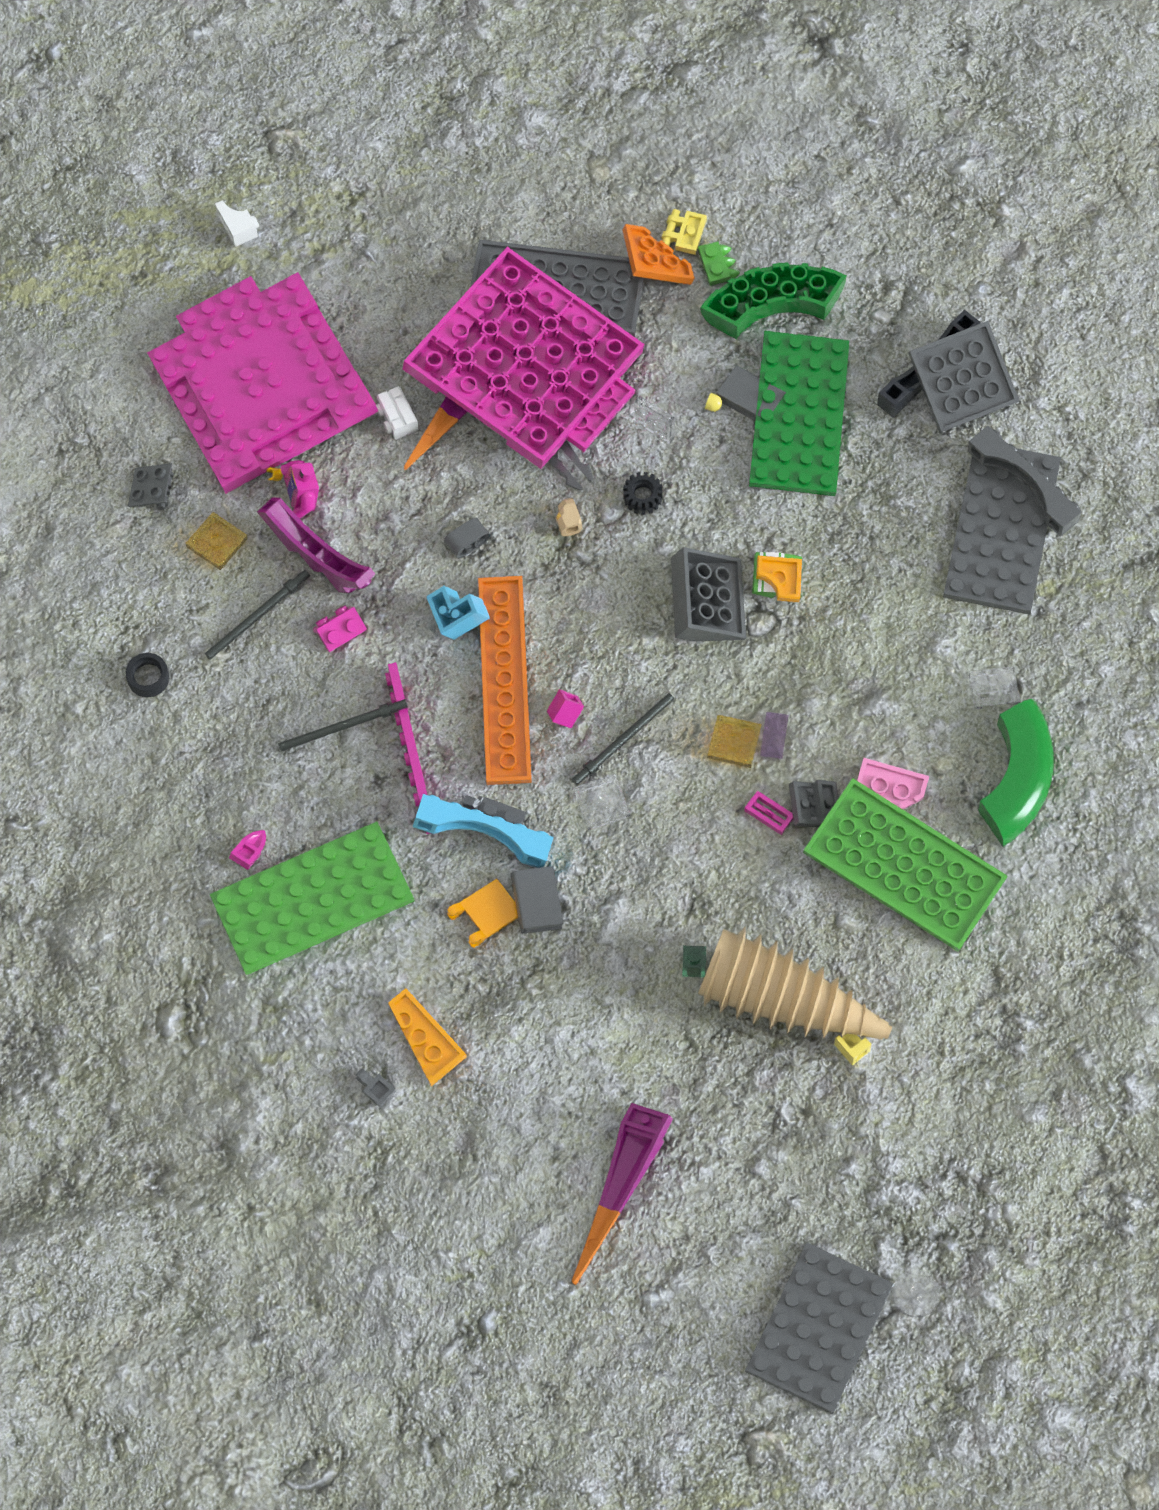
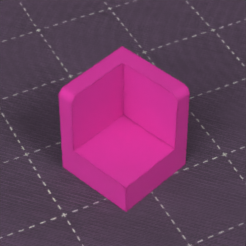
[547,689,584,728]

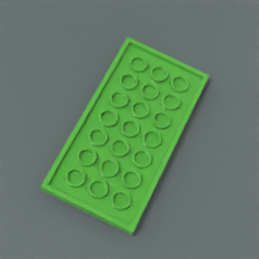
[803,778,1008,952]
[210,822,415,975]

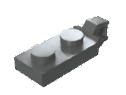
[462,795,527,824]

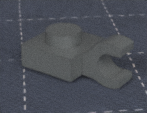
[355,1068,396,1108]

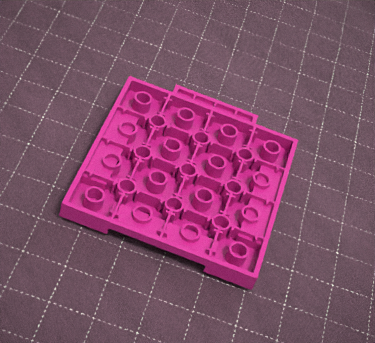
[402,247,645,469]
[147,272,378,494]

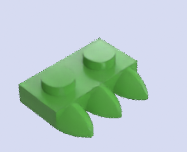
[698,242,740,286]

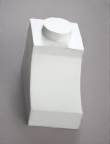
[215,200,259,247]

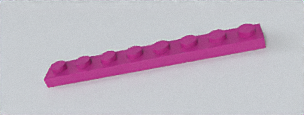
[385,662,430,834]

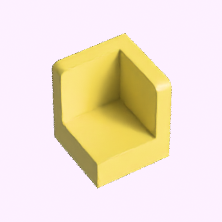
[834,1034,872,1065]

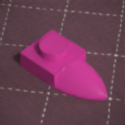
[229,830,266,870]

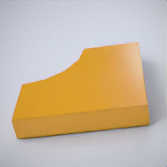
[756,555,802,602]

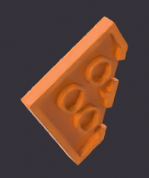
[622,224,694,285]

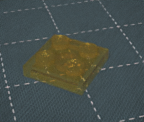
[185,512,248,570]
[707,715,762,768]

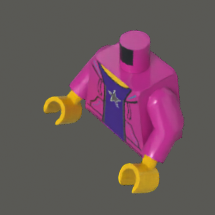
[266,460,319,519]

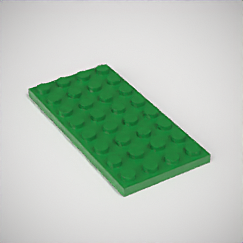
[749,331,850,496]

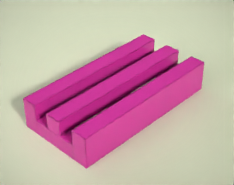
[744,791,793,835]

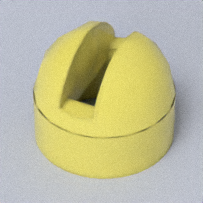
[705,393,722,412]

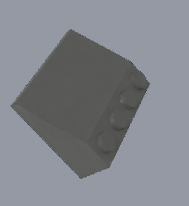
[671,547,746,641]

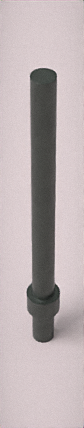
[205,569,310,660]
[571,693,674,786]
[278,699,408,752]

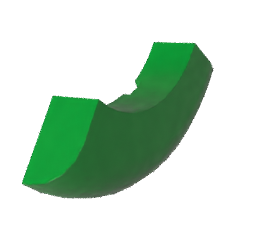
[700,262,847,339]
[978,699,1054,847]

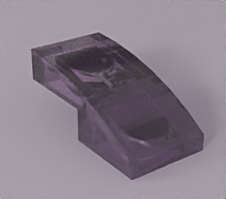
[760,712,789,759]

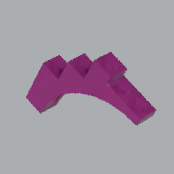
[257,497,375,593]

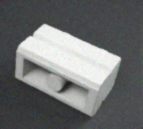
[376,386,418,440]

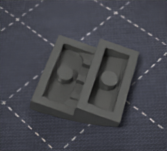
[789,780,839,827]

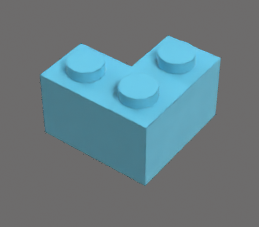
[426,586,490,640]

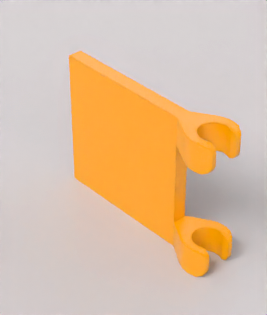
[447,879,518,948]

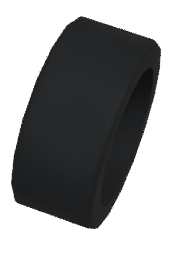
[125,652,170,698]

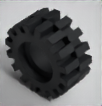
[623,472,663,515]

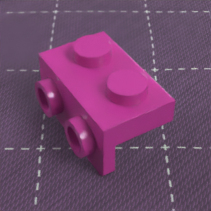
[313,605,367,652]

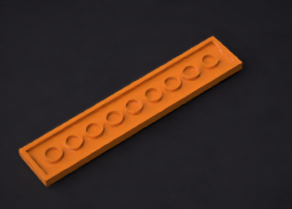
[478,576,532,785]

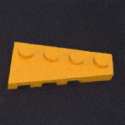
[388,988,467,1087]

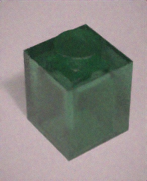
[682,945,706,977]

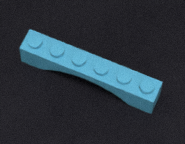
[412,794,554,868]

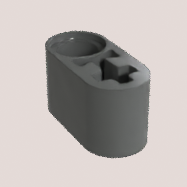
[444,518,491,559]

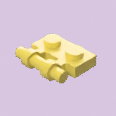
[661,209,707,255]

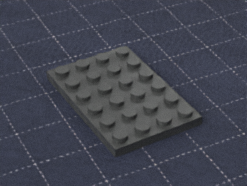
[745,1242,894,1414]

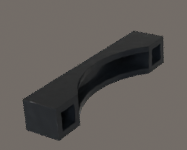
[877,309,981,418]

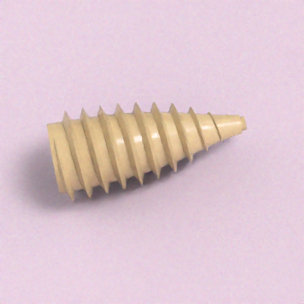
[698,927,892,1040]

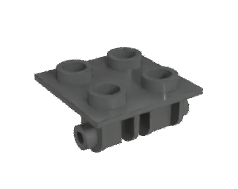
[128,463,174,510]

